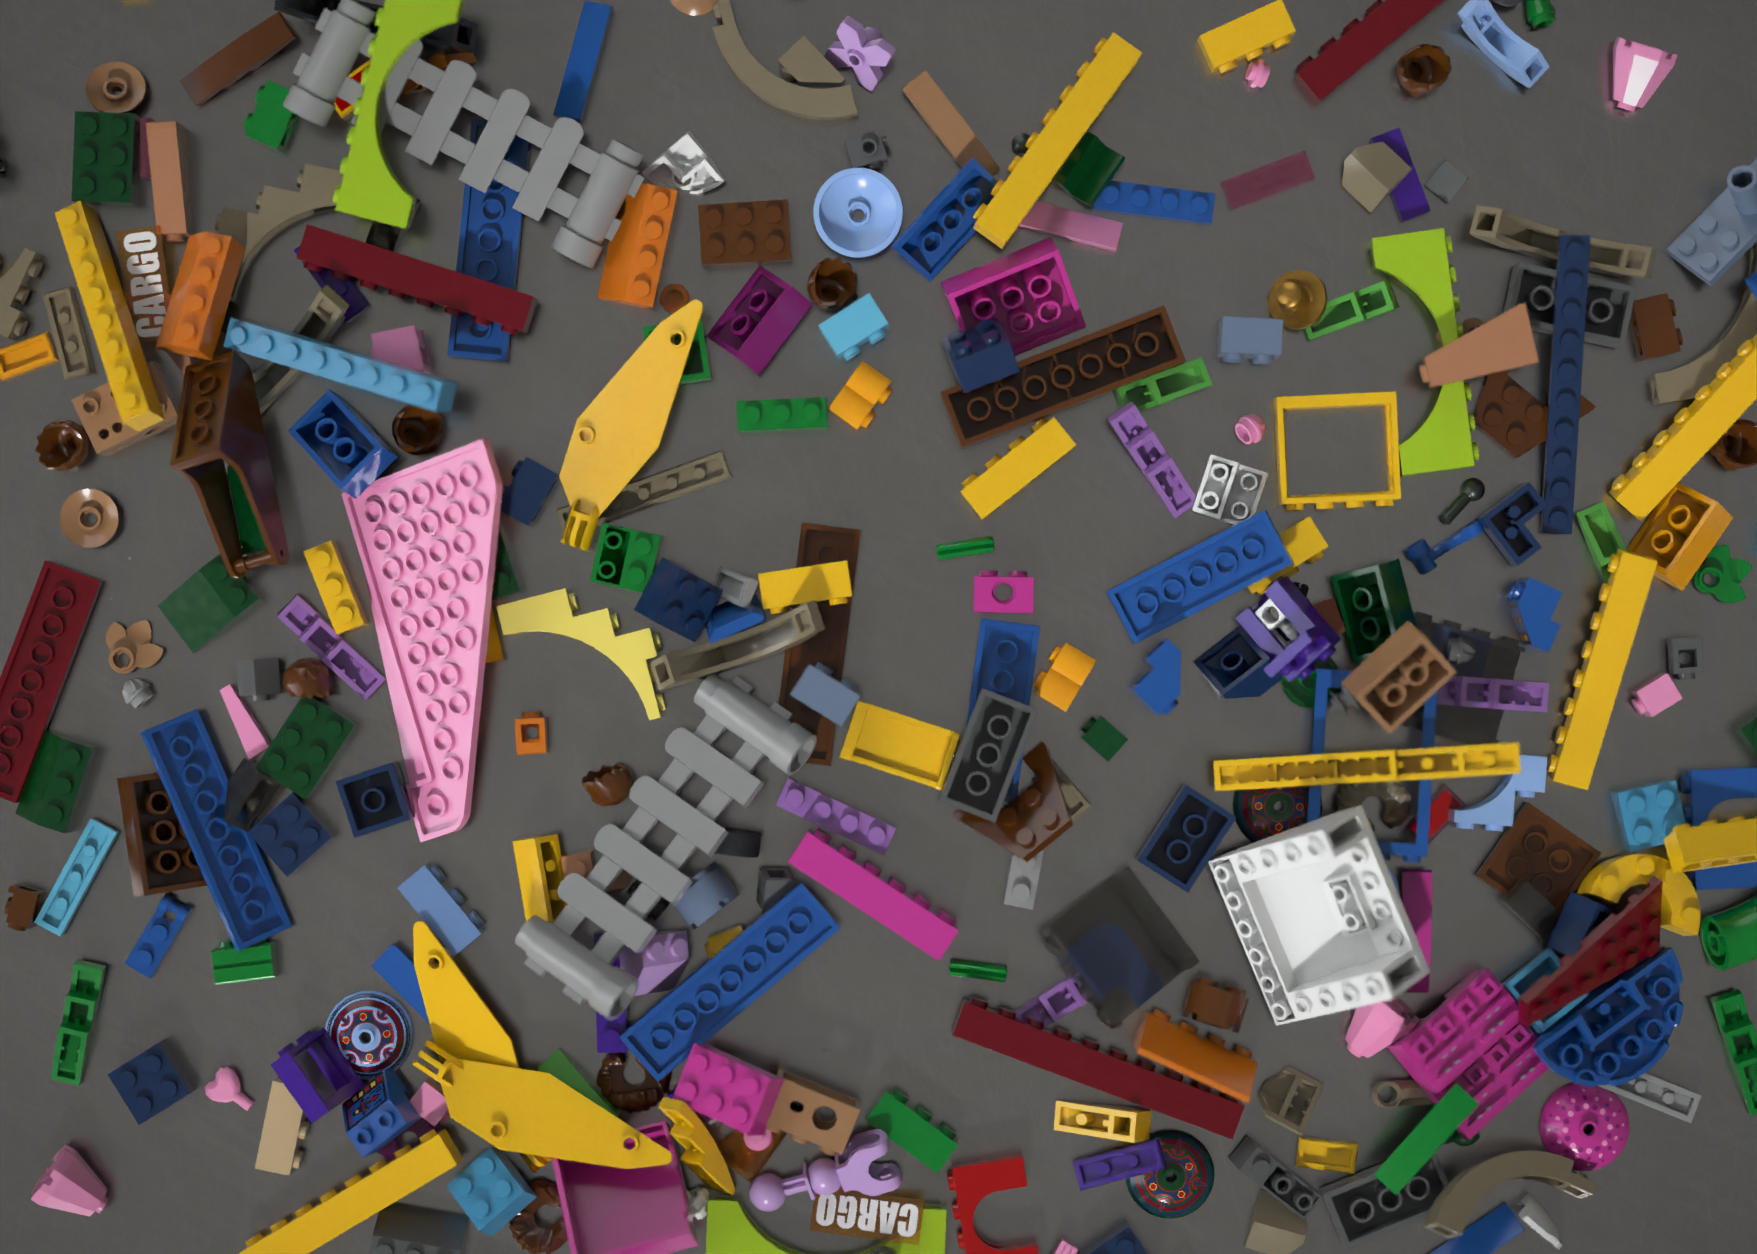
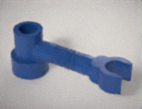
[1404,520,1485,575]

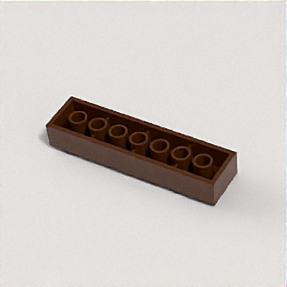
[940,306,1186,449]

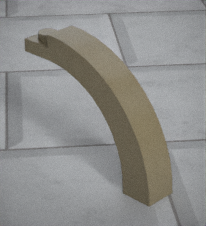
[712,0,858,120]
[1469,205,1657,279]
[253,285,349,414]
[650,601,825,691]
[1423,1150,1597,1239]

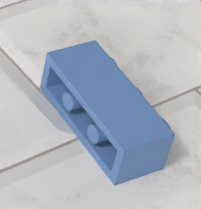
[397,863,485,956]

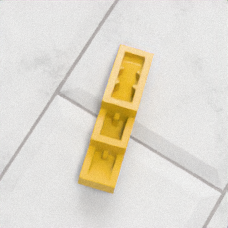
[658,1097,736,1196]

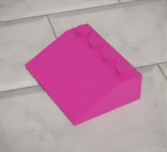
[940,237,1086,356]

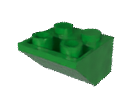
[590,523,663,593]

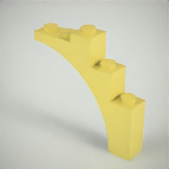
[496,588,666,720]

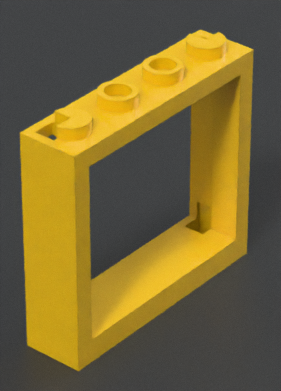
[1274,391,1401,511]

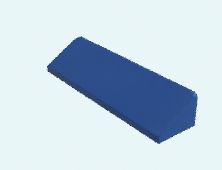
[553,1,614,123]
[371,944,430,1025]
[1428,1202,1525,1254]

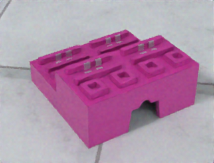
[1387,968,1549,1139]

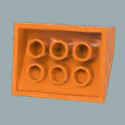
[1132,1008,1257,1103]

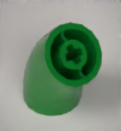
[1700,895,1757,971]

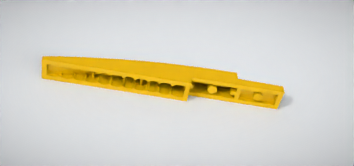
[1213,743,1521,791]

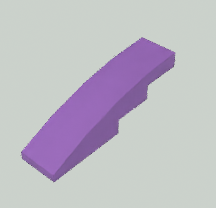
[1107,401,1196,519]
[276,593,386,700]
[1437,676,1549,713]
[1014,975,1090,1028]

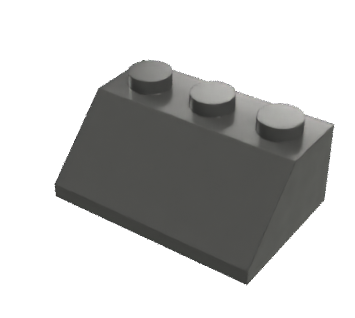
[369,1202,470,1254]

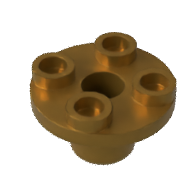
[1269,270,1328,330]

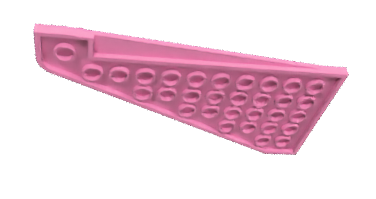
[341,438,503,842]

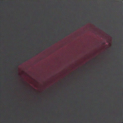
[1220,151,1315,211]

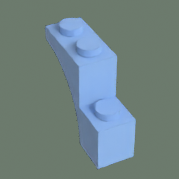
[1447,754,1547,831]

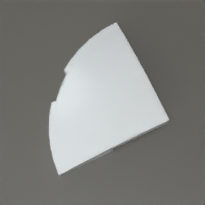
[642,131,725,194]
[1518,1192,1563,1249]

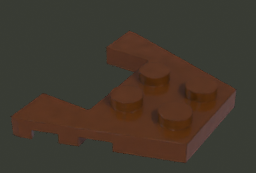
[1473,370,1596,458]
[953,742,1074,862]

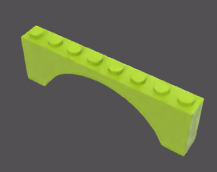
[333,0,465,229]
[1372,228,1479,476]
[706,1195,947,1254]

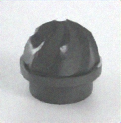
[1447,634,1476,664]

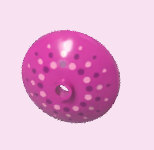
[1539,1083,1629,1171]

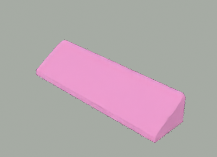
[1019,201,1123,252]

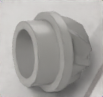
[122,678,154,709]

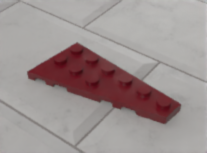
[1518,876,1662,1027]

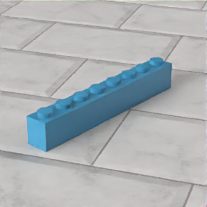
[223,318,458,412]

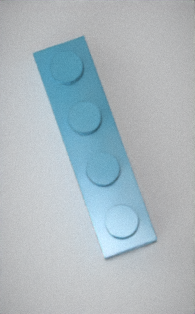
[34,817,119,936]

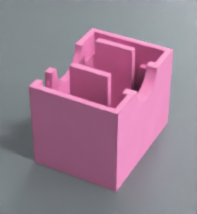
[370,325,432,374]

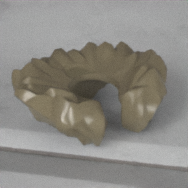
[1336,781,1412,833]

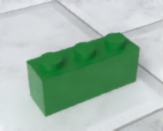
[736,397,828,433]
[865,1088,958,1173]

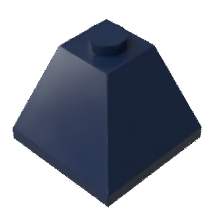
[1193,626,1283,699]

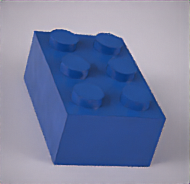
[288,389,398,499]

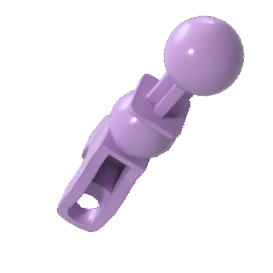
[749,1129,903,1212]

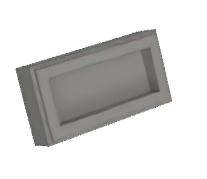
[713,566,759,609]

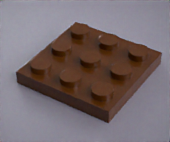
[1476,802,1602,927]

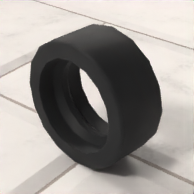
[714,827,761,858]

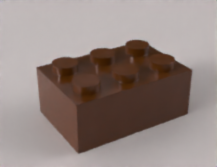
[698,199,792,268]

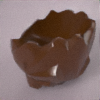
[1397,44,1452,97]
[807,257,858,313]
[392,404,443,455]
[35,419,89,471]
[1710,419,1757,471]
[283,658,333,699]
[581,763,633,806]

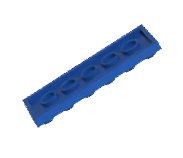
[1107,509,1294,644]
[966,618,1040,803]

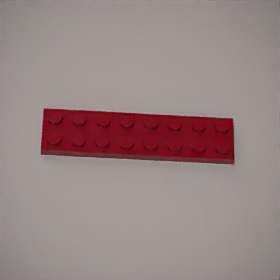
[0,560,103,803]

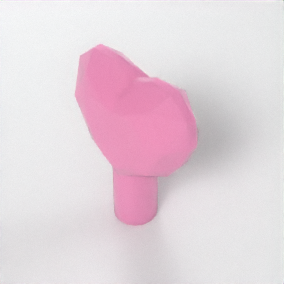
[205,1067,254,1111]

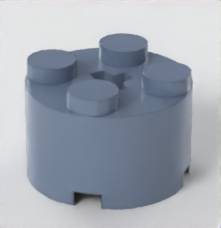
[673,862,740,930]

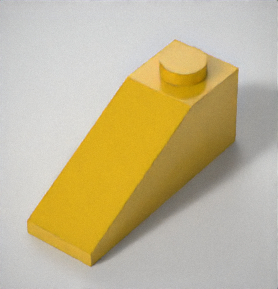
[1054,1100,1152,1143]

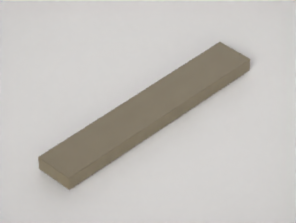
[555,450,733,531]

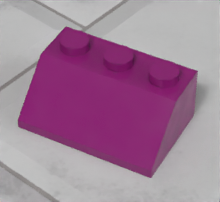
[706,265,812,375]

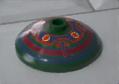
[1233,786,1322,843]
[1126,1129,1215,1219]

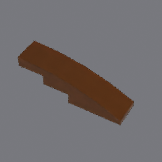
[179,12,297,106]

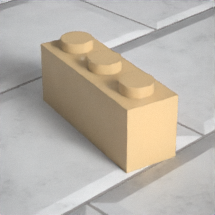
[255,1077,309,1176]

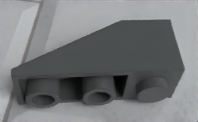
[1229,1136,1323,1221]

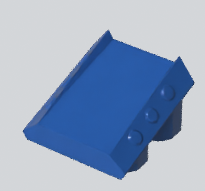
[705,594,766,643]

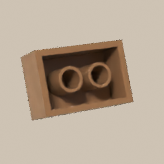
[1341,621,1457,734]

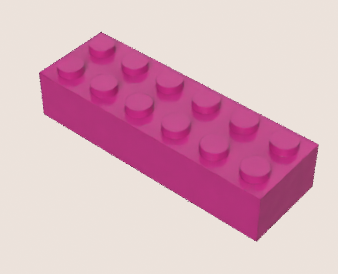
[788,828,959,961]

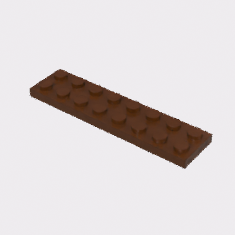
[779,522,861,766]

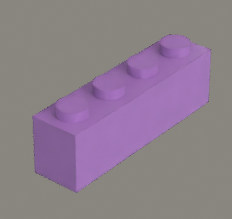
[776,777,897,855]

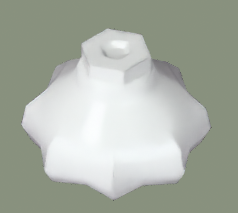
[686,1186,709,1220]

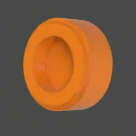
[660,284,690,314]

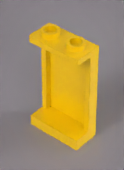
[840,700,961,791]

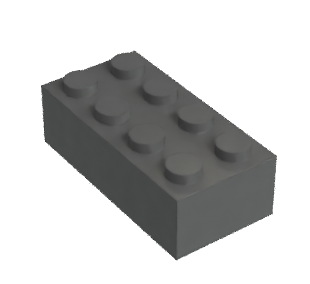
[1503,262,1637,349]
[938,688,1038,822]
[1319,1153,1449,1250]

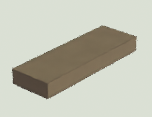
[42,286,95,380]

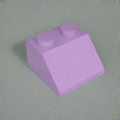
[619,931,689,996]

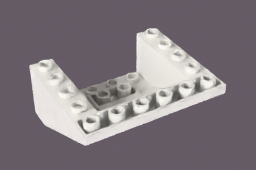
[1208,805,1430,1026]

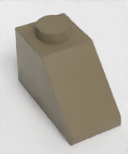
[778,36,845,87]

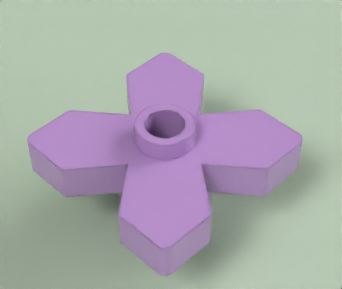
[824,16,896,91]

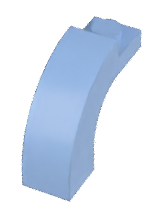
[1458,0,1550,89]

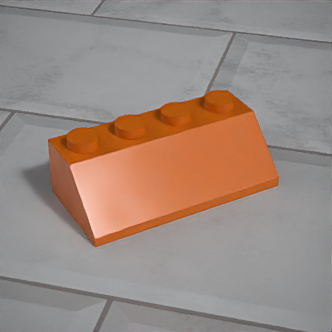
[597,183,680,310]
[156,231,245,361]

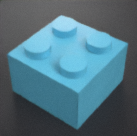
[818,293,889,361]

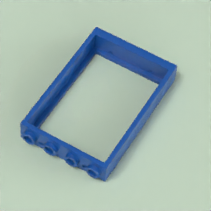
[1307,669,1437,862]

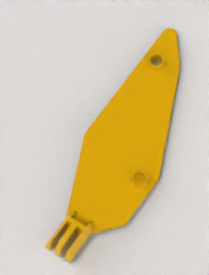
[559,300,704,552]
[413,921,552,1173]
[411,1039,672,1169]

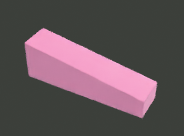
[220,684,271,760]

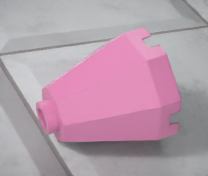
[1612,37,1677,112]
[1345,997,1419,1058]
[31,1144,109,1217]

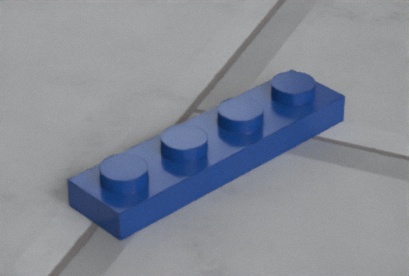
[1093,180,1215,224]

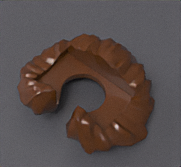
[596,1052,672,1114]
[509,1179,568,1254]

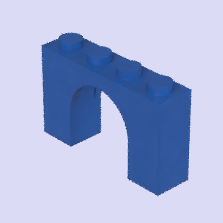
[1680,766,1757,890]

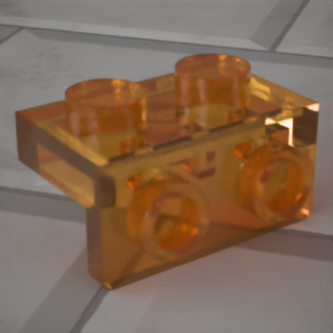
[719,1129,787,1182]

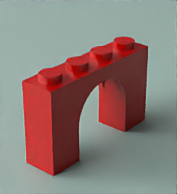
[947,1152,1039,1254]

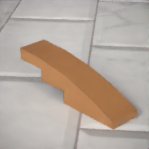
[901,70,1000,175]

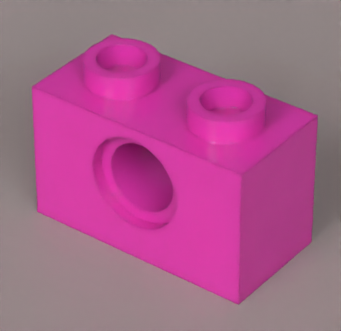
[973,571,1034,613]

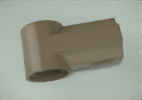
[1370,1079,1432,1108]

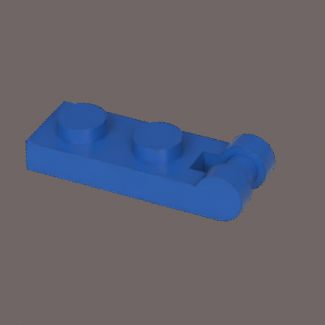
[124,892,193,979]

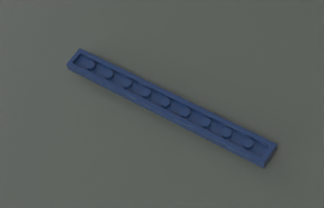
[1540,234,1591,534]

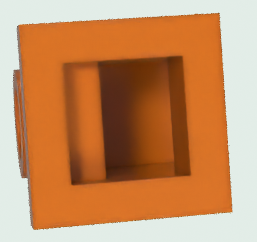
[515,711,549,755]

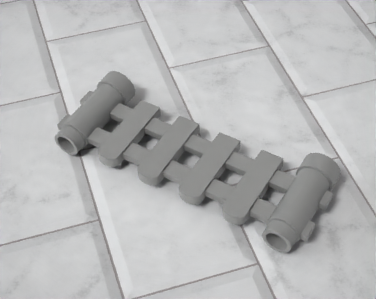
[282,0,645,268]
[515,674,817,1020]

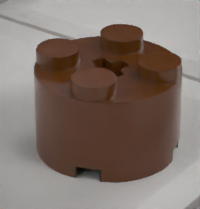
[1181,977,1249,1033]

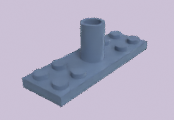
[1666,158,1757,287]

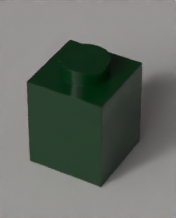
[1081,715,1128,762]

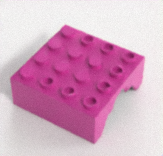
[552,1120,699,1254]

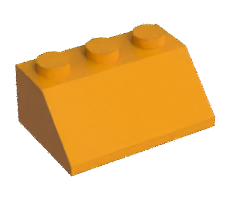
[1627,482,1733,591]

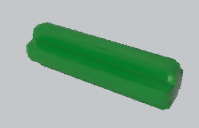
[936,536,995,560]
[949,959,1007,982]

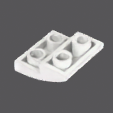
[1192,454,1269,525]

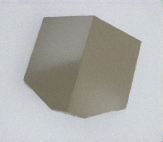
[1342,141,1412,213]
[1258,1066,1325,1136]
[1244,1189,1308,1254]

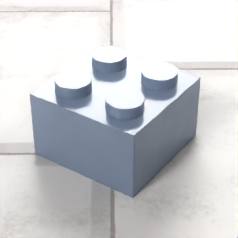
[1216,316,1284,365]
[790,662,861,727]

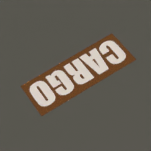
[115,225,170,343]
[810,1189,925,1245]

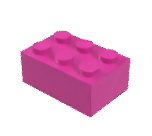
[672,1044,784,1135]

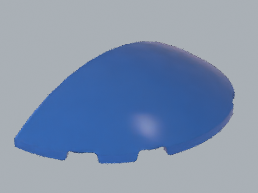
[1532,947,1684,1087]

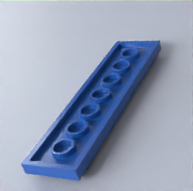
[447,119,530,362]
[141,709,292,952]
[619,881,841,1082]

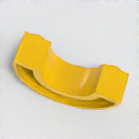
[1577,854,1700,936]

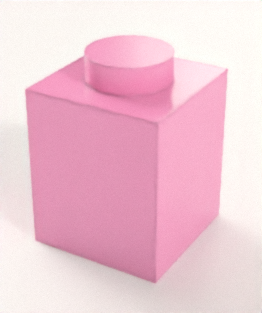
[1631,673,1683,717]
[410,1078,450,1127]

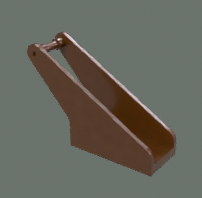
[170,351,289,579]

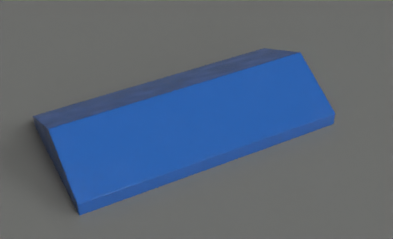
[892,157,998,281]

